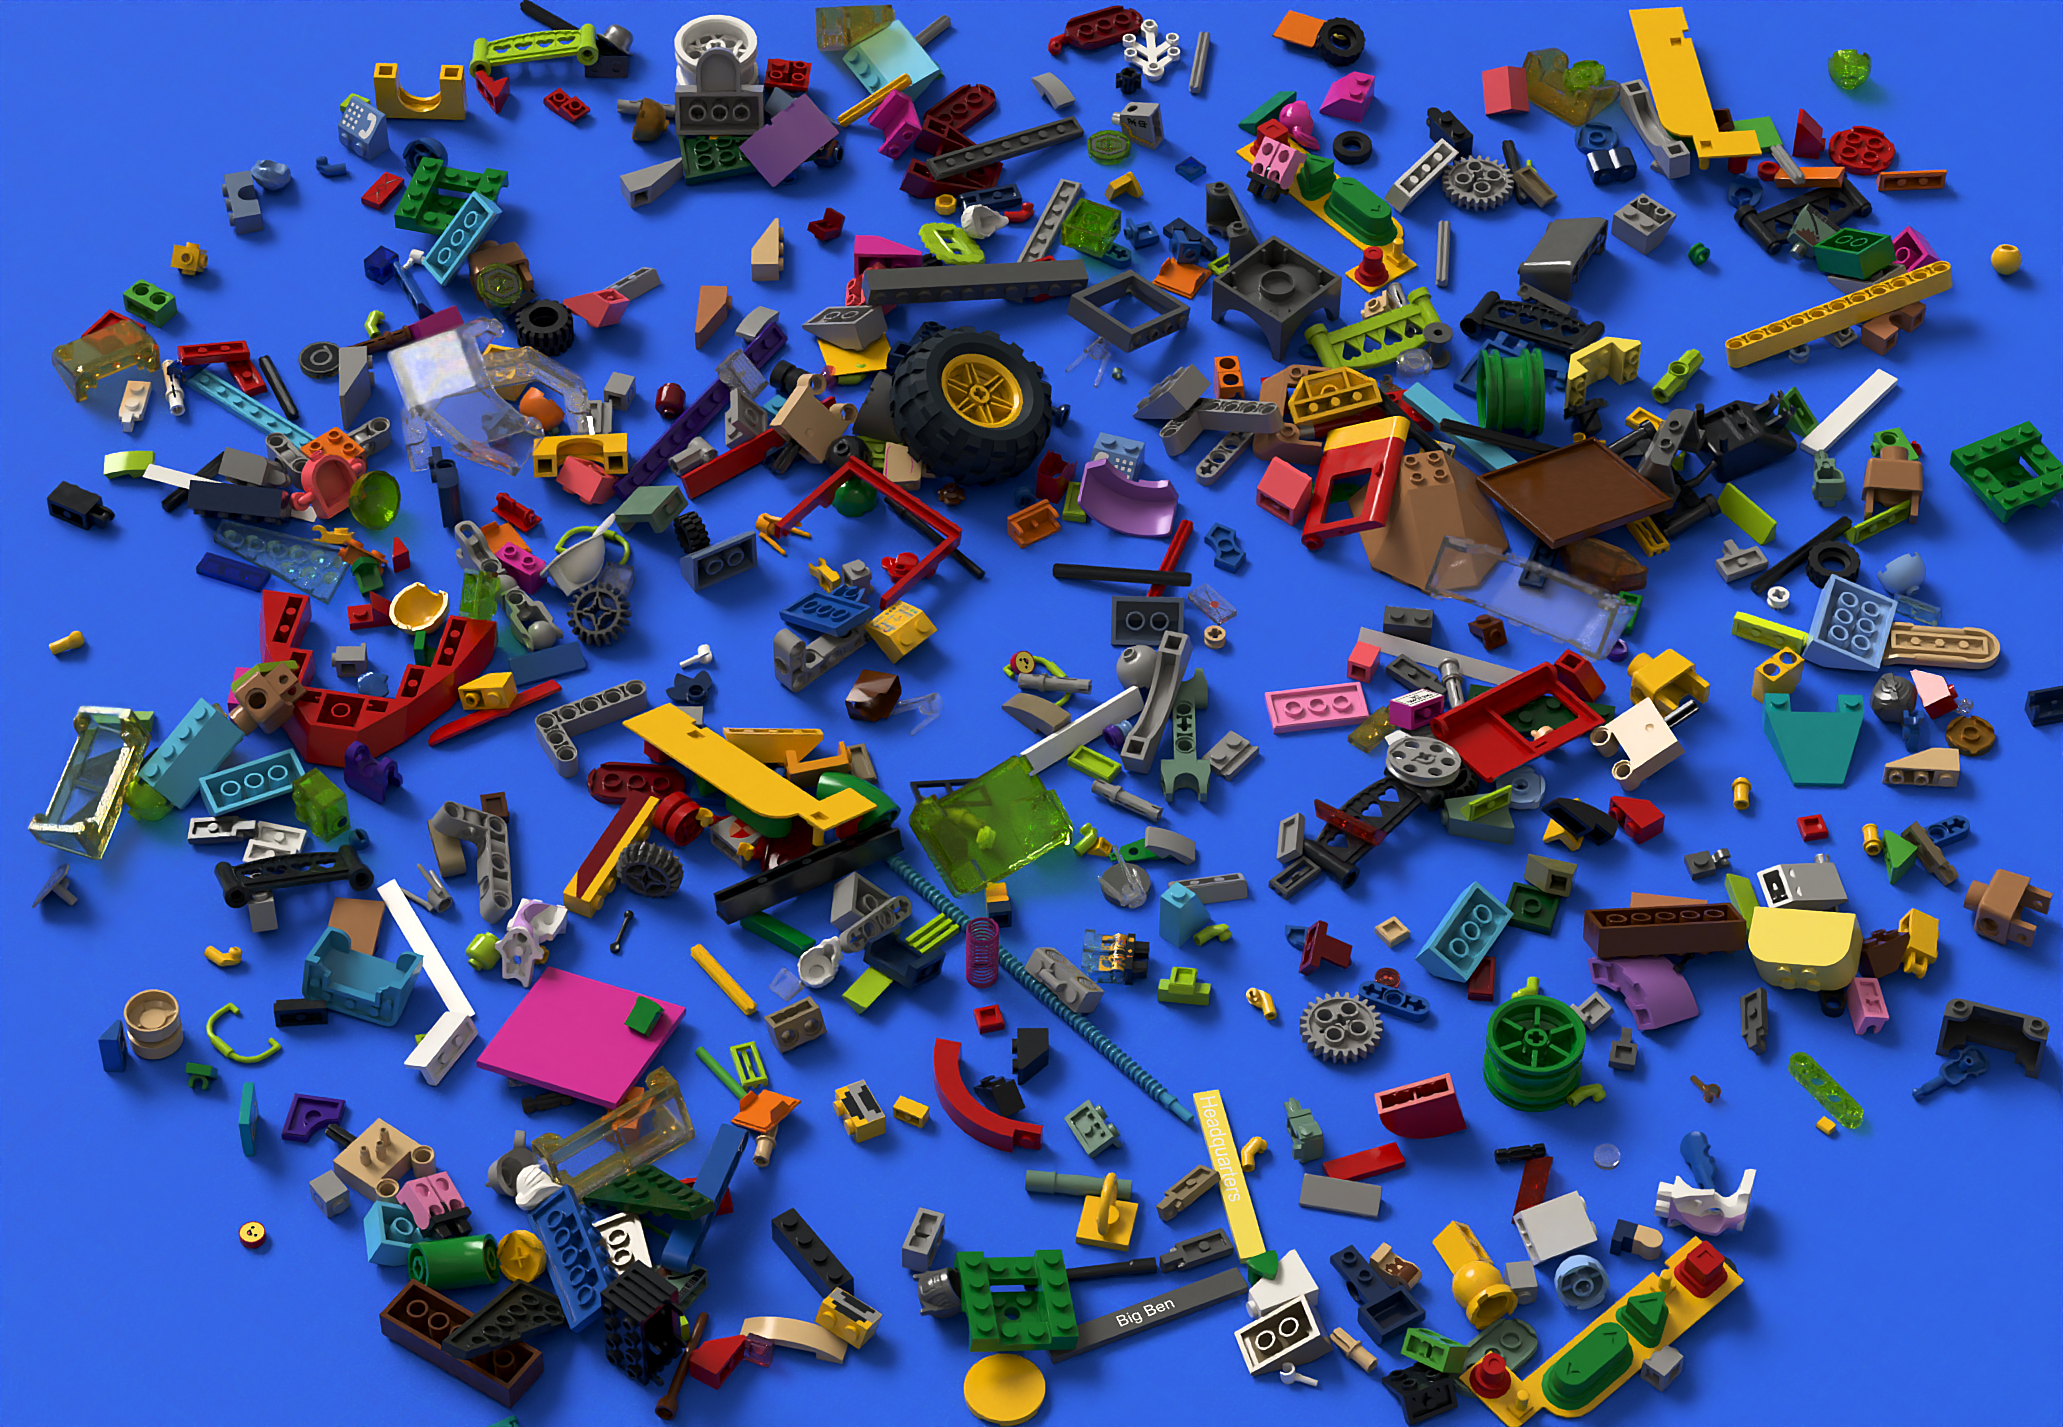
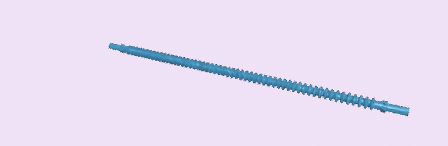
[882,854,1195,1124]

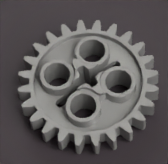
[1442,155,1514,211]
[1299,991,1383,1064]

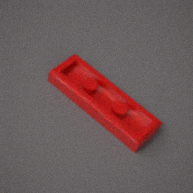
[177,340,250,366]
[223,360,267,397]
[1322,1142,1406,1182]

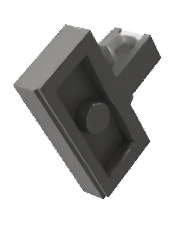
[1715,539,1769,583]

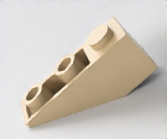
[751,218,784,281]
[1882,748,1960,787]

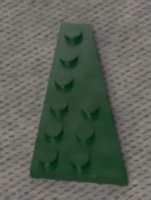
[678,135,817,185]
[1467,684,1615,738]
[582,1165,716,1221]

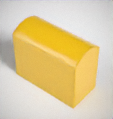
[1816,1116,1836,1136]

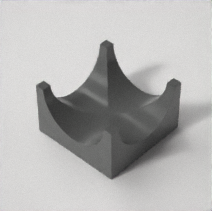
[1211,235,1342,363]

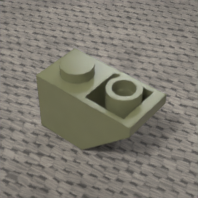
[1524,854,1578,897]

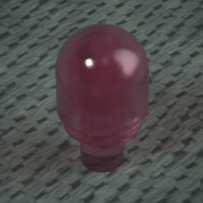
[820,365,838,388]

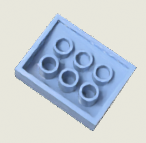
[1802,574,1898,672]

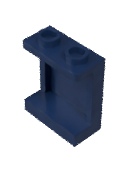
[863,925,946,990]

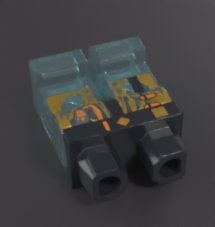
[1081,929,1150,985]

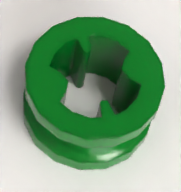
[1688,242,1710,265]

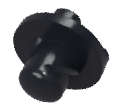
[1563,398,1609,436]

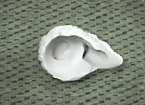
[961,204,1009,239]
[797,936,844,988]
[515,1164,563,1210]

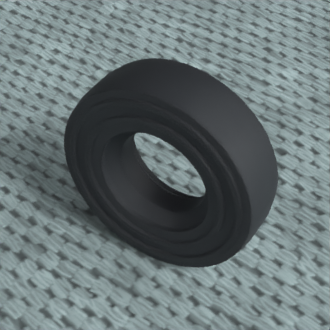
[1333,131,1372,165]

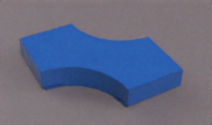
[1204,522,1246,574]

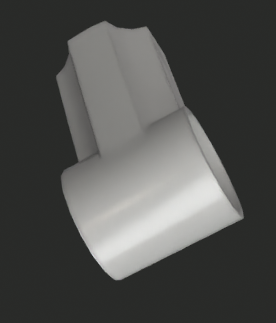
[668,437,718,477]

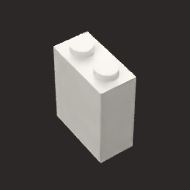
[1513,1191,1597,1266]

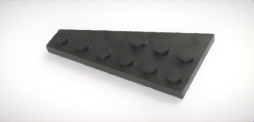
[441,1278,569,1361]

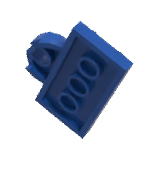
[779,583,875,637]

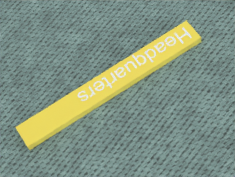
[1193,1090,1266,1264]

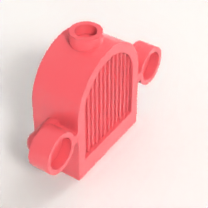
[289,450,366,519]

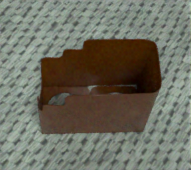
[845,669,902,722]

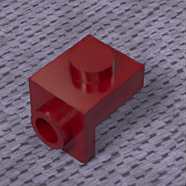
[807,208,845,241]

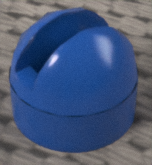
[349,828,369,850]

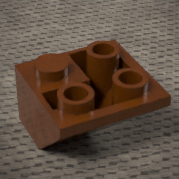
[1858,929,1910,979]

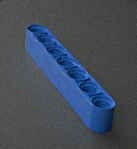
[661,1123,749,1275]

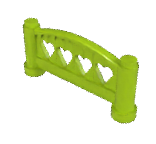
[469,24,599,79]
[1304,287,1442,371]

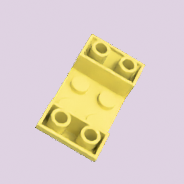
[1564,337,1642,409]

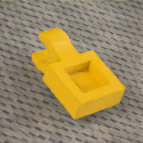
[312,525,355,544]
[808,557,841,593]

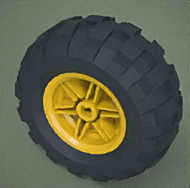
[889,326,1053,487]

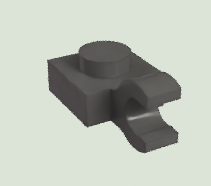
[1684,848,1731,880]
[1608,1027,1638,1071]

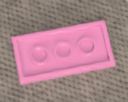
[1264,682,1370,734]

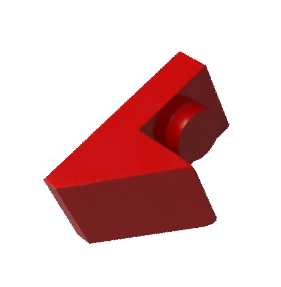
[475,70,510,114]
[347,591,394,630]

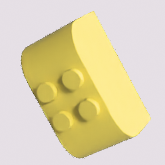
[1748,907,1863,992]

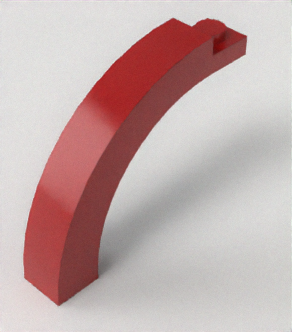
[933,1038,1043,1153]

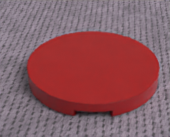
[1828,126,1895,176]

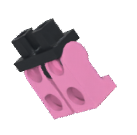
[1246,136,1308,203]
[396,1171,472,1240]

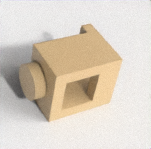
[1361,290,1397,320]

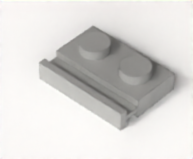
[578,400,613,435]
[1201,731,1259,782]

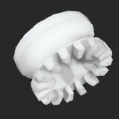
[1767,586,1790,610]

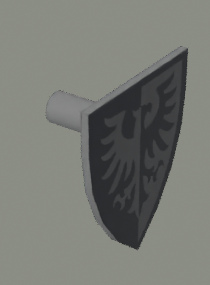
[32,863,78,908]

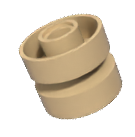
[124,989,184,1059]

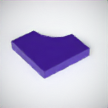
[281,1093,346,1143]

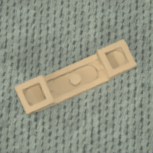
[740,1317,849,1364]

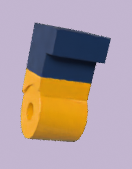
[985,882,1012,929]

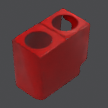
[1036,449,1077,504]

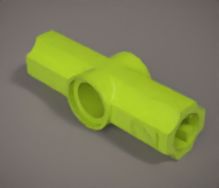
[1651,349,1704,404]

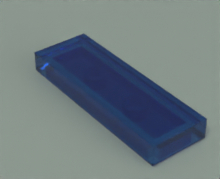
[196,552,271,593]

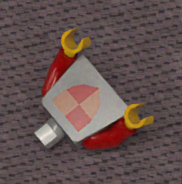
[695,808,767,869]

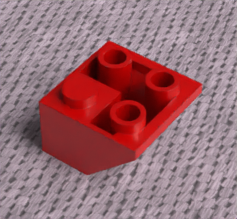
[764,58,812,93]

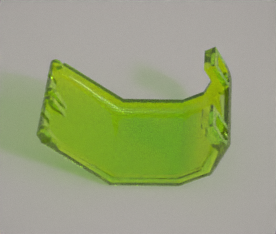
[908,754,1072,899]

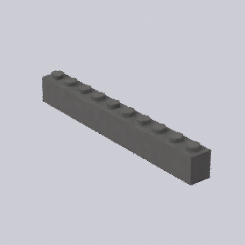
[861,259,1089,306]

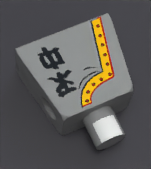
[1112,102,1165,150]

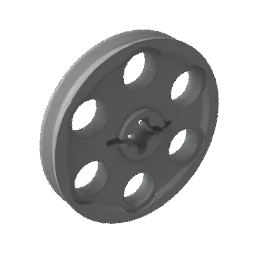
[1386,736,1461,787]

